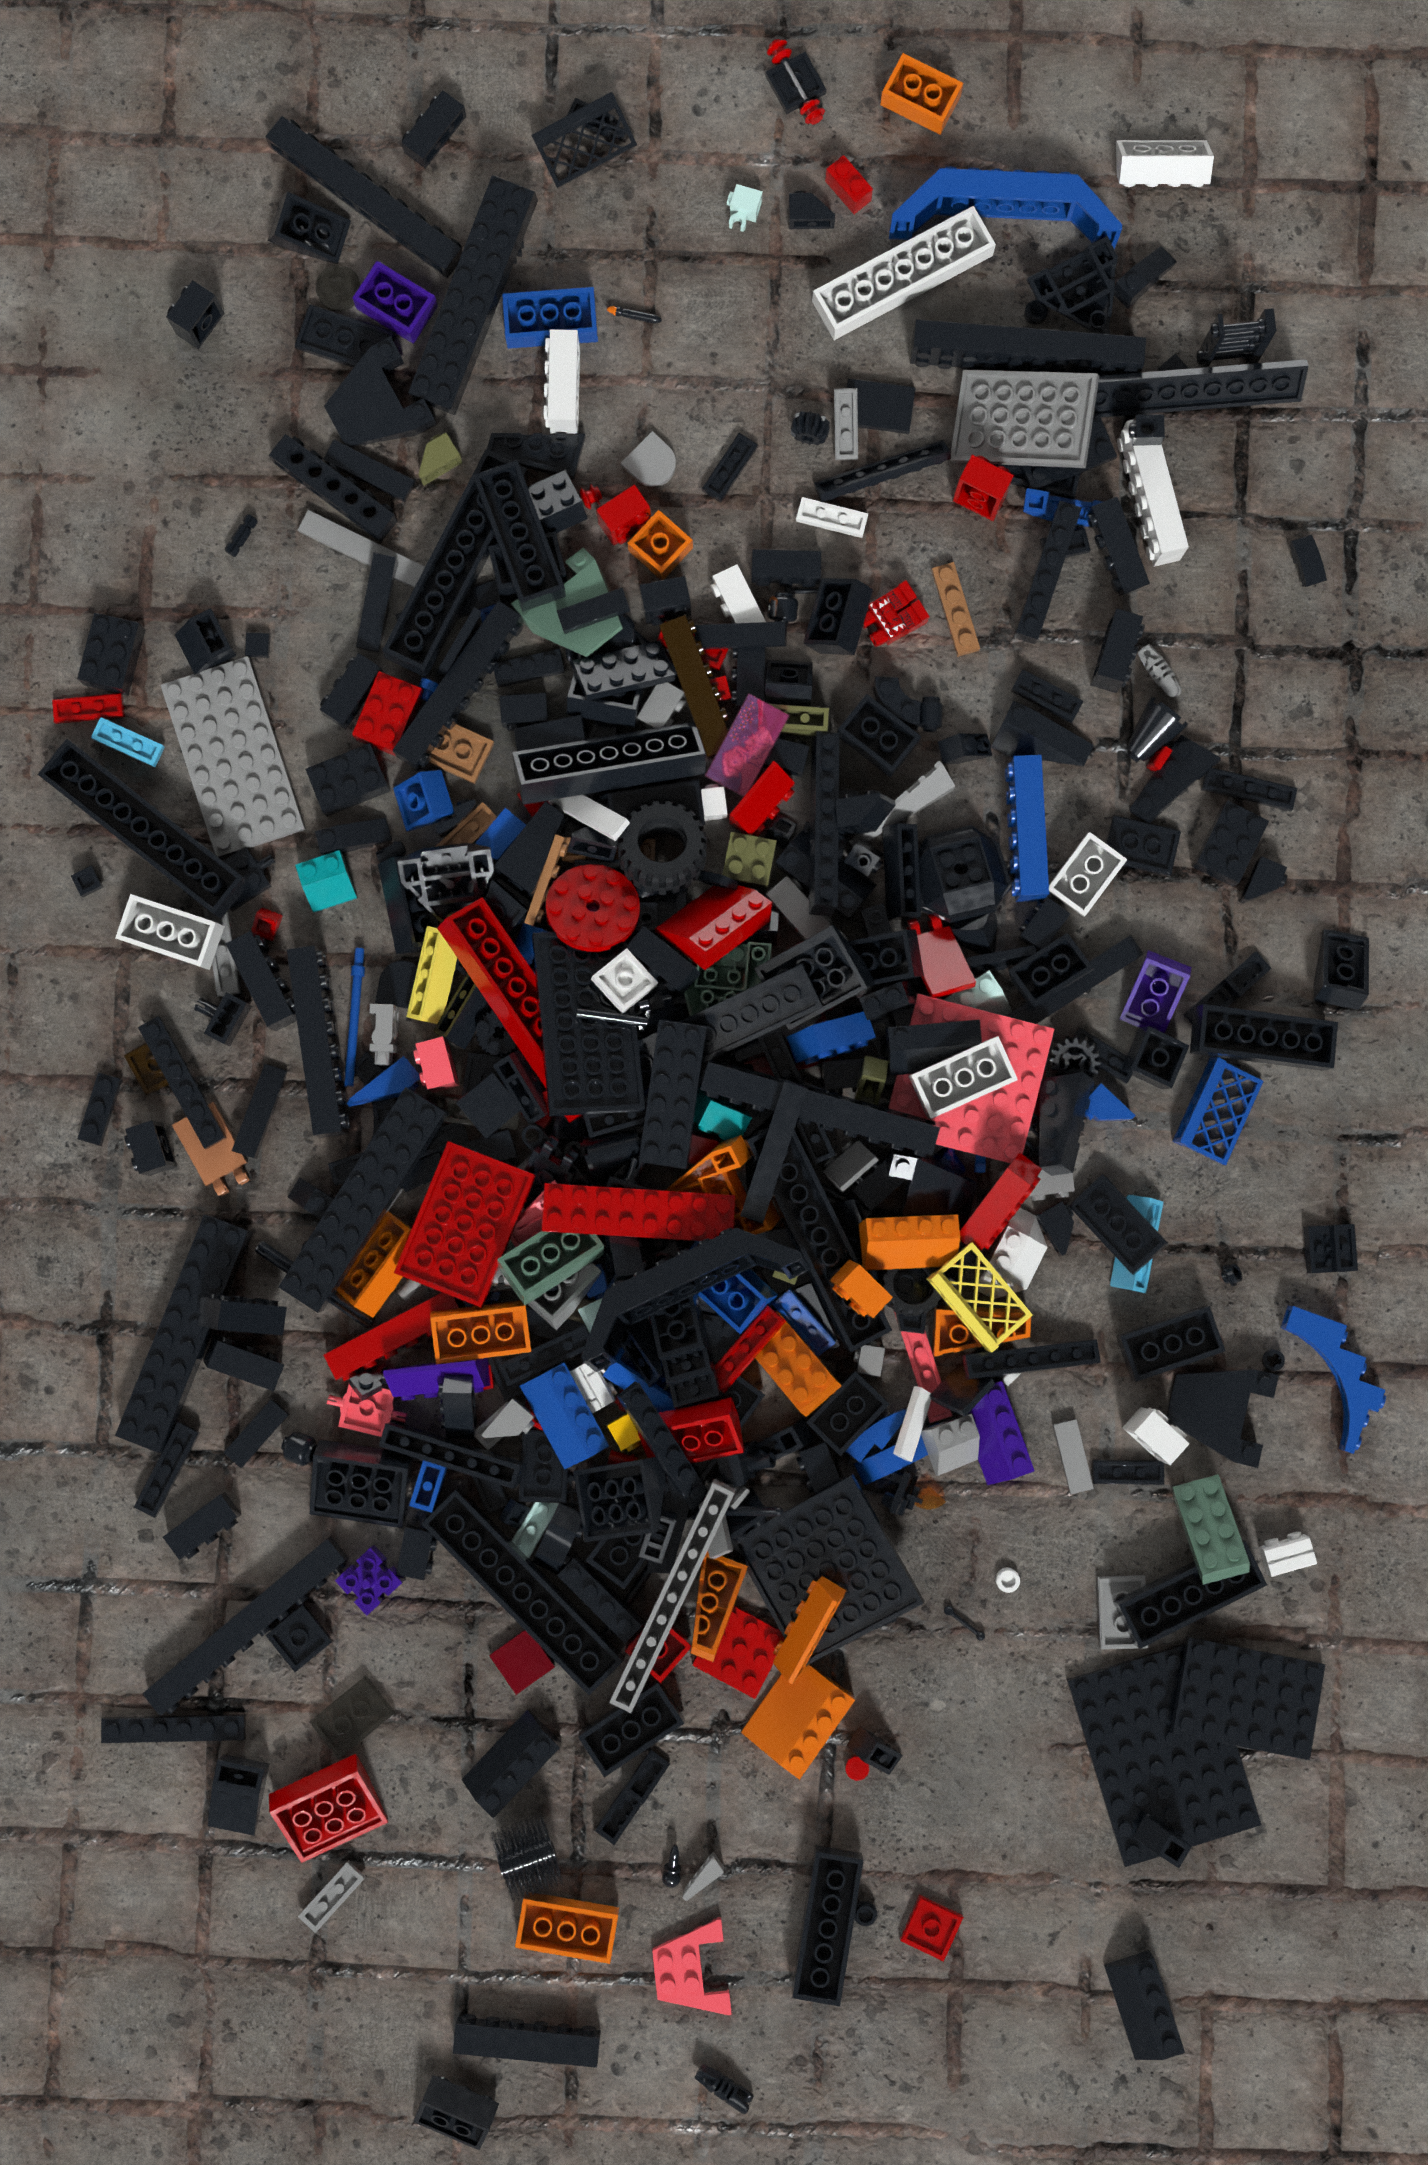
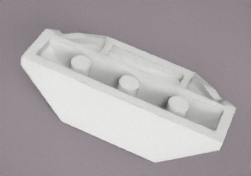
[973,1208,1047,1299]

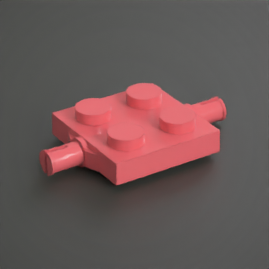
[327,1384,407,1437]

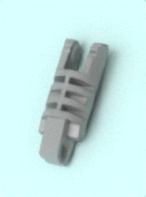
[1138,644,1182,697]

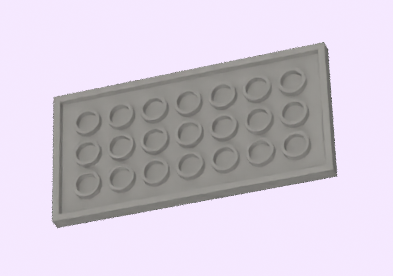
[161,656,306,858]

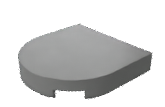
[621,431,676,486]

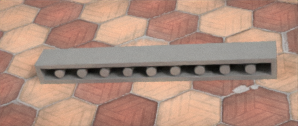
[609,1479,736,1713]

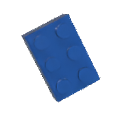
[787,1012,876,1065]

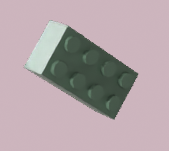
[497,1231,604,1305]
[1172,1474,1250,1585]

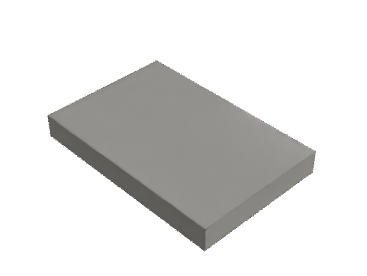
[1097,1575,1148,1649]

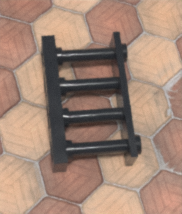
[1196,308,1277,368]

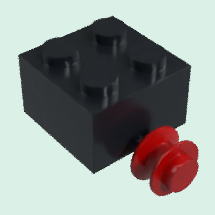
[528,470,603,533]

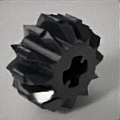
[790,411,830,445]

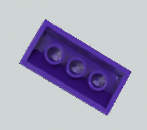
[383,1358,491,1401]
[968,1380,1035,1485]

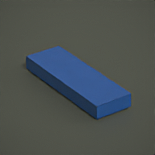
[772,1288,836,1356]

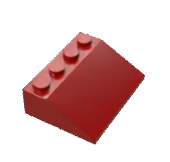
[655,885,772,970]
[269,1754,388,1863]

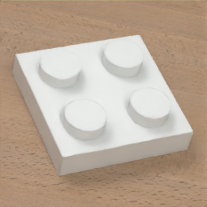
[591,949,658,1014]

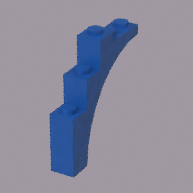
[1280,1306,1386,1454]

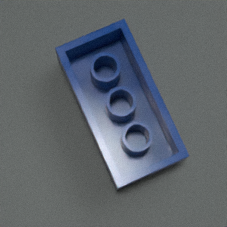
[502,287,598,349]

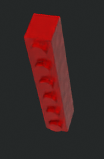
[323,1292,461,1382]

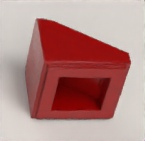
[251,908,283,941]

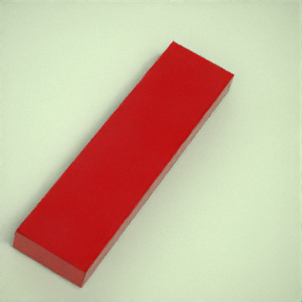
[715,1305,786,1393]

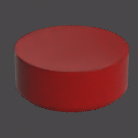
[845,1755,869,1781]

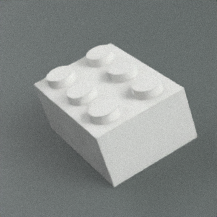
[1049,832,1127,917]
[1122,1407,1189,1465]

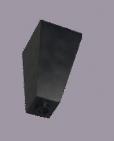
[494,801,565,902]

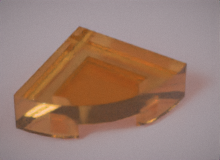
[914,1485,946,1510]

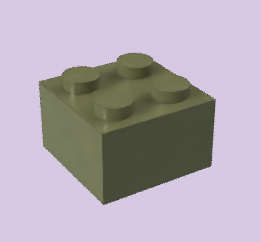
[722,832,777,890]

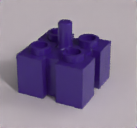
[335,1545,406,1616]

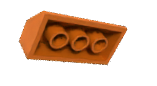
[337,1211,412,1318]
[859,1215,960,1271]
[773,1576,846,1684]

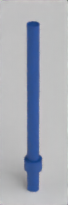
[344,948,365,1087]

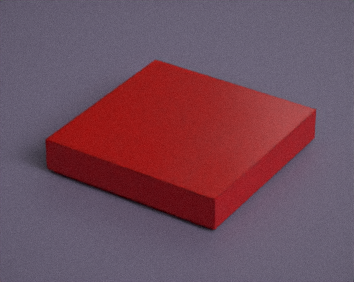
[900,1894,964,1962]

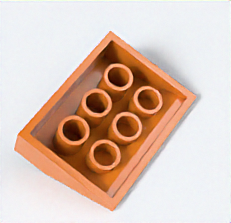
[741,1664,855,1780]

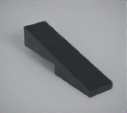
[356,553,398,653]
[1183,951,1271,1024]
[232,1064,288,1159]
[593,1750,670,1845]

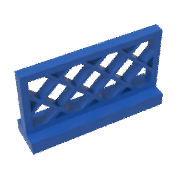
[1172,1057,1263,1165]

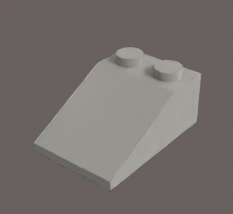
[528,1262,602,1330]

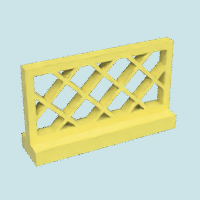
[926,1242,1033,1353]

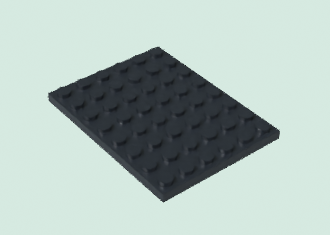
[1066,1638,1262,1867]

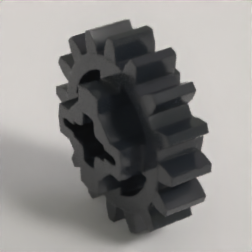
[1050,1034,1102,1079]

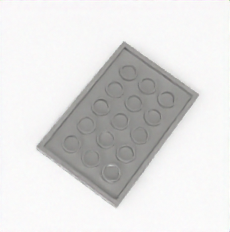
[950,370,1099,468]

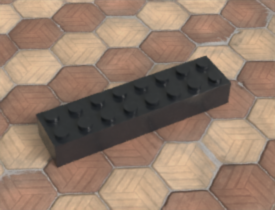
[512,722,706,805]
[287,945,351,1138]

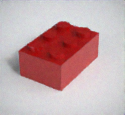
[953,455,1014,521]
[352,671,423,756]

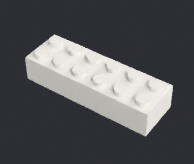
[1117,419,1189,567]

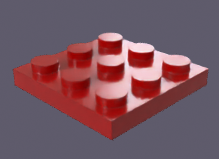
[692,1605,785,1699]

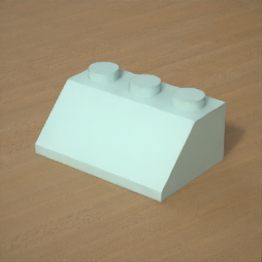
[944,970,1012,1016]

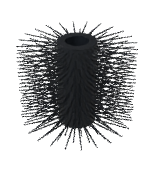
[491,1813,563,1902]

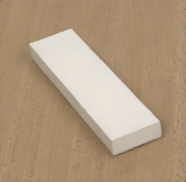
[548,795,630,841]

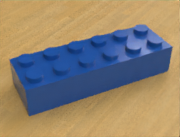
[1004,755,1049,902]

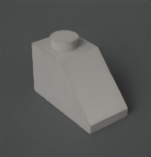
[482,1397,535,1438]

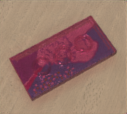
[705,693,790,797]

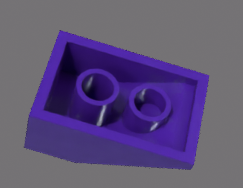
[1120,950,1192,1033]

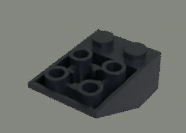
[208,1754,270,1836]

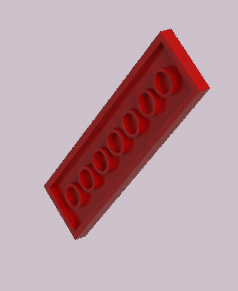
[541,1183,735,1241]

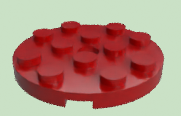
[546,864,640,952]

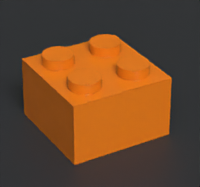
[628,510,693,581]
[830,1260,893,1318]

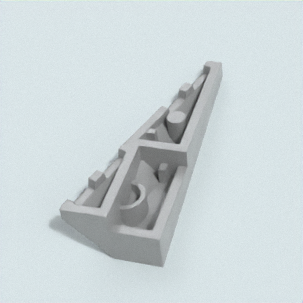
[848,761,955,849]

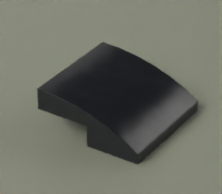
[1303,1224,1358,1273]

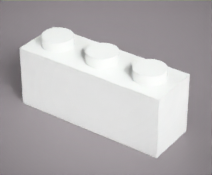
[710,564,766,623]

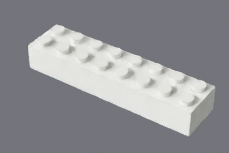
[812,206,996,340]

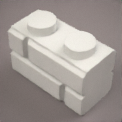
[570,1363,618,1413]
[1259,1532,1317,1577]

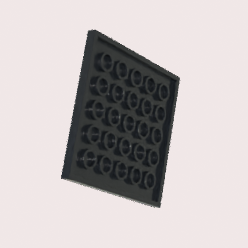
[731,1474,925,1666]

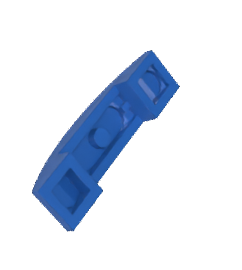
[1023,488,1103,527]
[854,1422,939,1485]

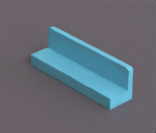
[1110,1195,1163,1293]

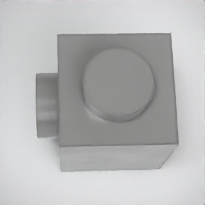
[853,1341,885,1376]

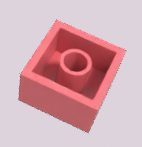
[413,1036,460,1093]

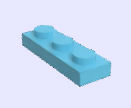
[91,717,165,767]

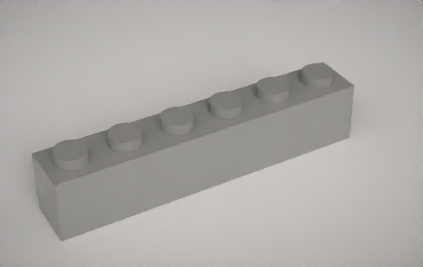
[766,876,874,1001]

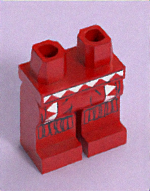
[862,580,930,647]

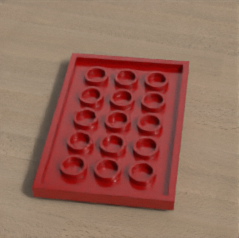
[394,1141,536,1308]

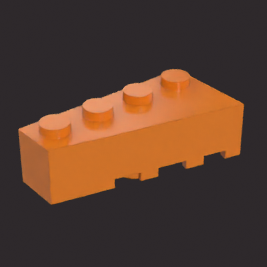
[932,1306,1031,1357]
[691,1551,748,1662]

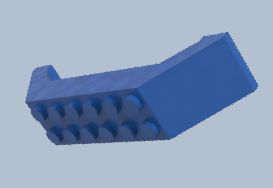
[889,166,1122,249]

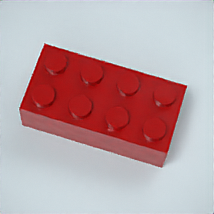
[960,1152,1042,1252]

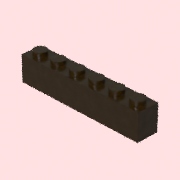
[659,615,731,757]

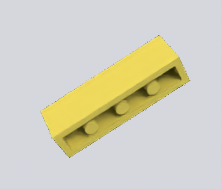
[406,926,457,1024]

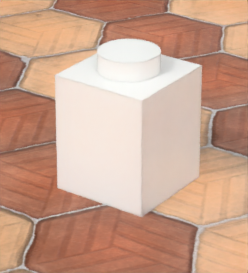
[701,784,727,821]

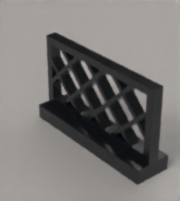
[531,92,637,189]

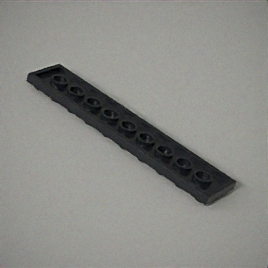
[1093,359,1309,417]
[638,963,824,1090]

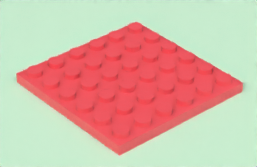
[888,994,1054,1164]

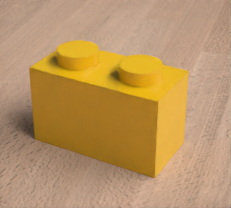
[607,1413,641,1452]

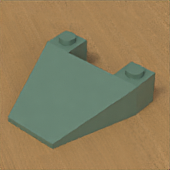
[511,548,623,657]

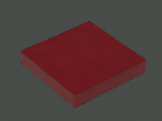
[489,1630,555,1695]

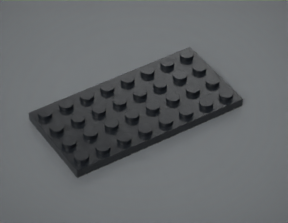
[532,932,645,1116]

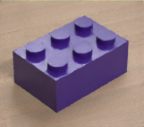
[352,261,438,344]

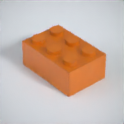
[880,53,964,135]

